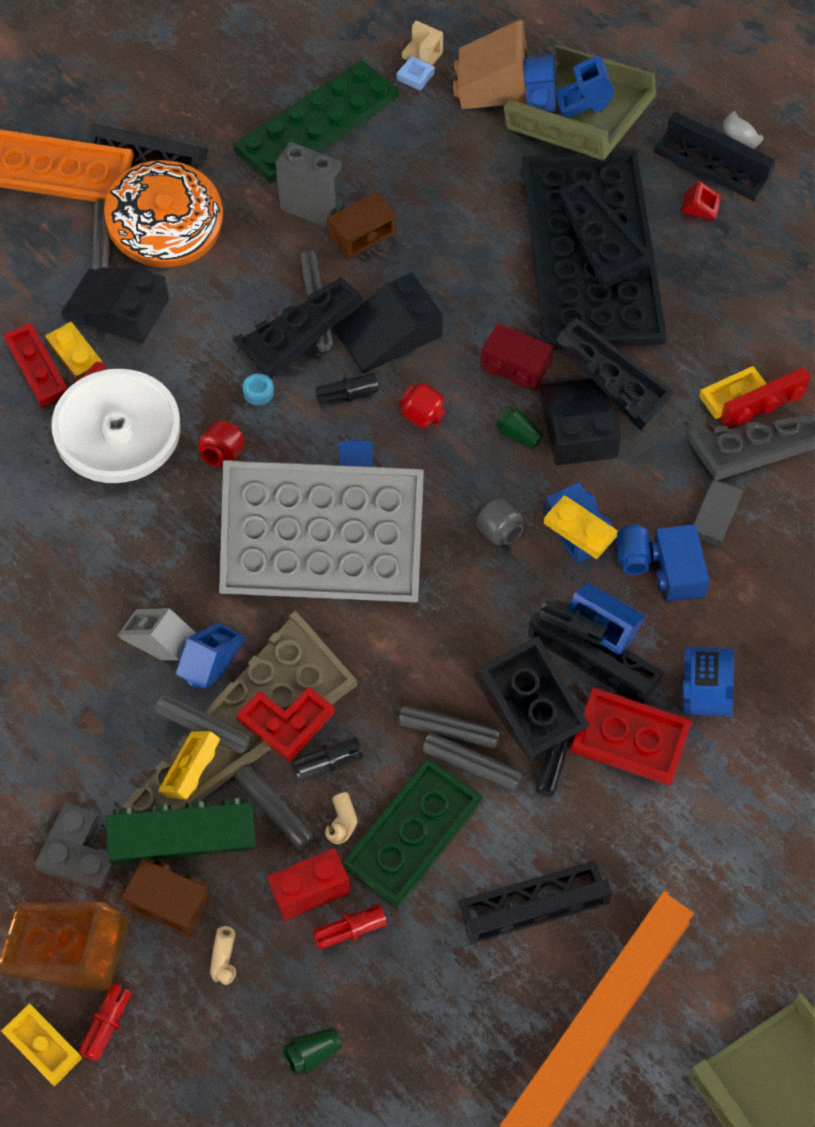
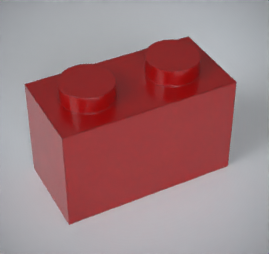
[267,848,351,922]

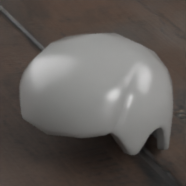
[722,111,764,149]

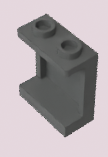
[276,142,345,228]

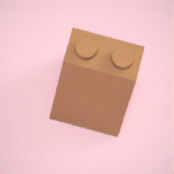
[453,20,528,109]

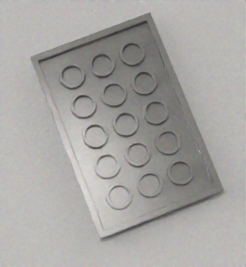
[219,460,424,602]

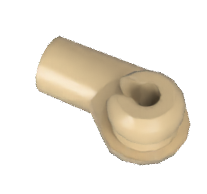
[325,792,358,844]
[210,926,237,985]

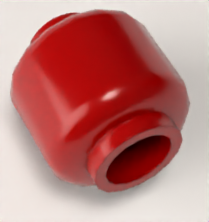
[398,383,447,429]
[198,420,245,468]

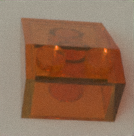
[0,902,129,990]

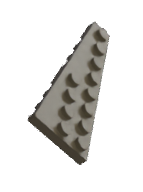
[121,611,357,813]

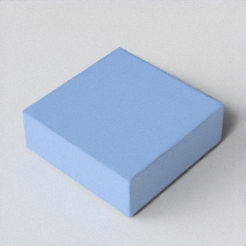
[397,56,435,91]

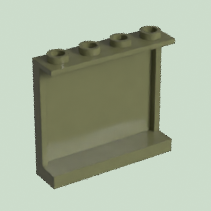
[504,44,656,160]
[687,993,815,1127]

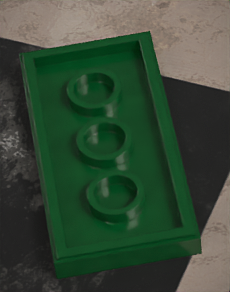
[342,758,483,910]

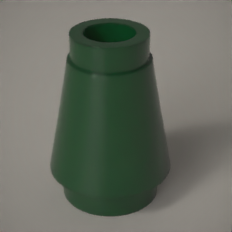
[495,406,544,450]
[283,1027,342,1075]

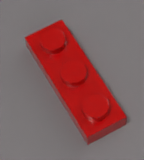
[3,323,68,408]
[720,367,811,429]

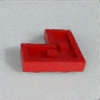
[236,687,335,762]

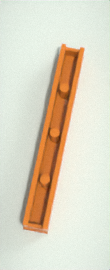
[499,890,694,1127]

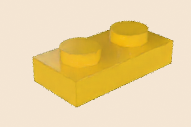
[45,322,103,379]
[699,366,767,420]
[544,495,618,559]
[158,731,220,800]
[1,1003,82,1087]

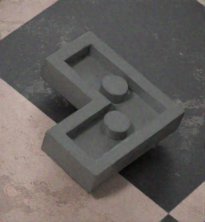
[34,802,116,894]

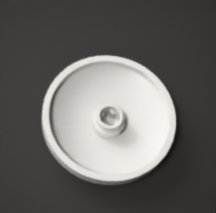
[52,369,181,483]

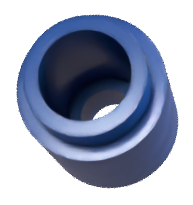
[616,524,652,575]

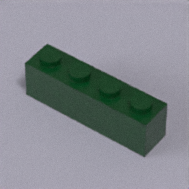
[105,798,256,864]

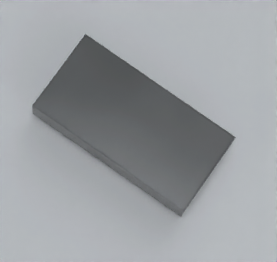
[694,479,743,547]

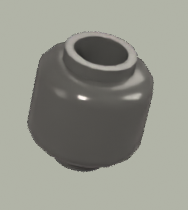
[475,497,524,546]

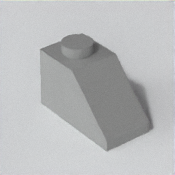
[118,608,196,661]

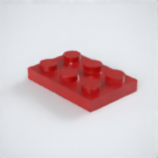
[571,687,692,786]

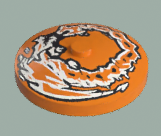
[104,160,223,268]

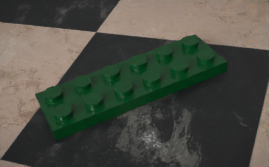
[234,59,399,184]

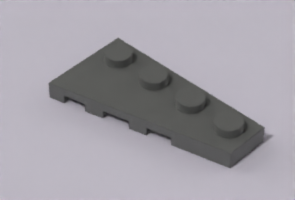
[687,415,815,481]

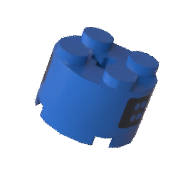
[683,647,734,717]

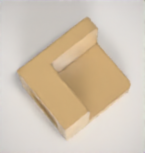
[402,21,443,66]

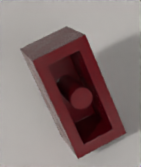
[480,323,554,391]

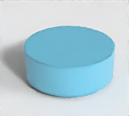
[242,373,274,405]

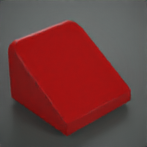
[681,181,721,220]

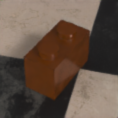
[327,192,396,259]
[122,859,211,938]

